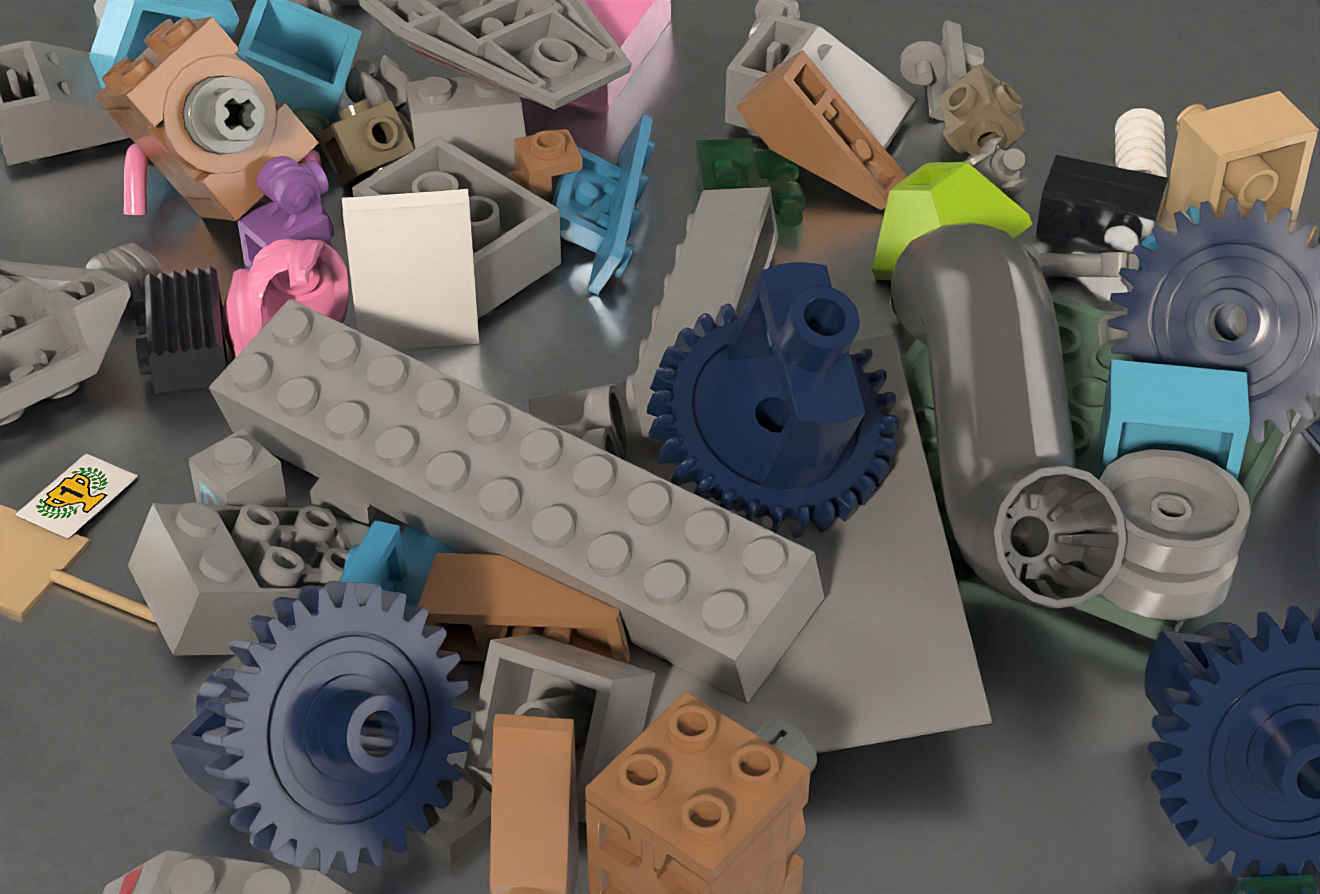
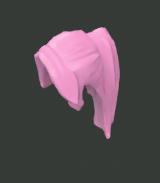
[223,239,350,359]

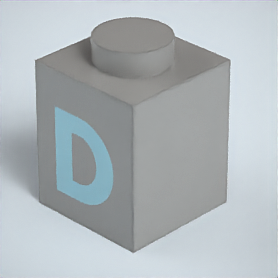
[188,428,288,507]

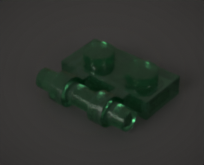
[696,138,806,227]

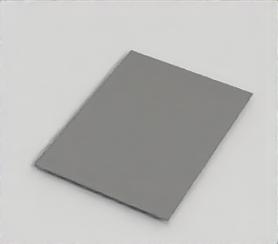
[528,334,992,753]

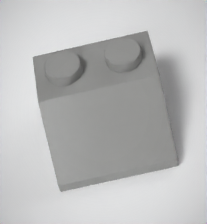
[405,76,526,177]
[464,634,655,823]

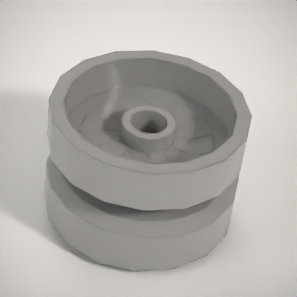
[1099,449,1251,621]

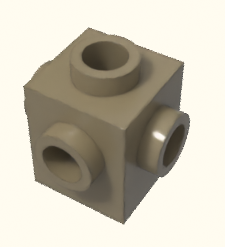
[938,64,1026,155]
[317,99,414,187]

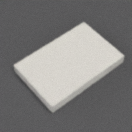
[342,189,479,350]

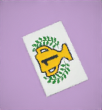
[15,453,139,539]

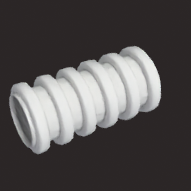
[1115,108,1166,177]

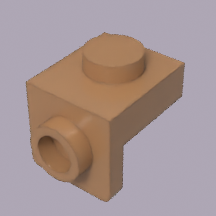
[507,129,583,204]

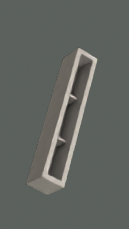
[626,187,778,437]

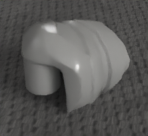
[345,53,411,111]
[964,137,1028,197]
[85,243,162,311]

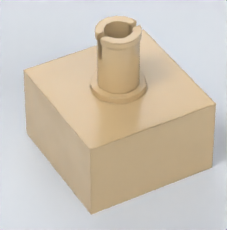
[1164,91,1318,223]

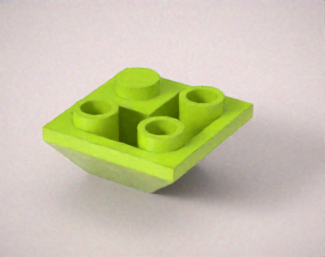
[872,162,1032,280]

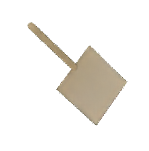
[0,504,156,622]

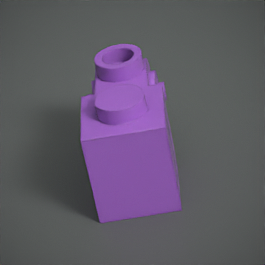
[237,156,334,268]

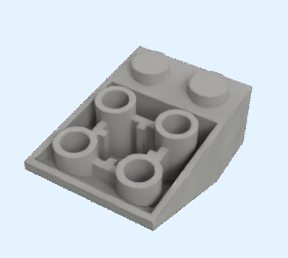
[725,13,916,150]
[0,40,130,166]
[128,502,353,656]

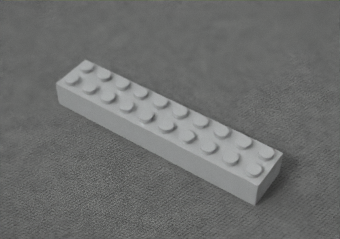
[209,298,825,704]

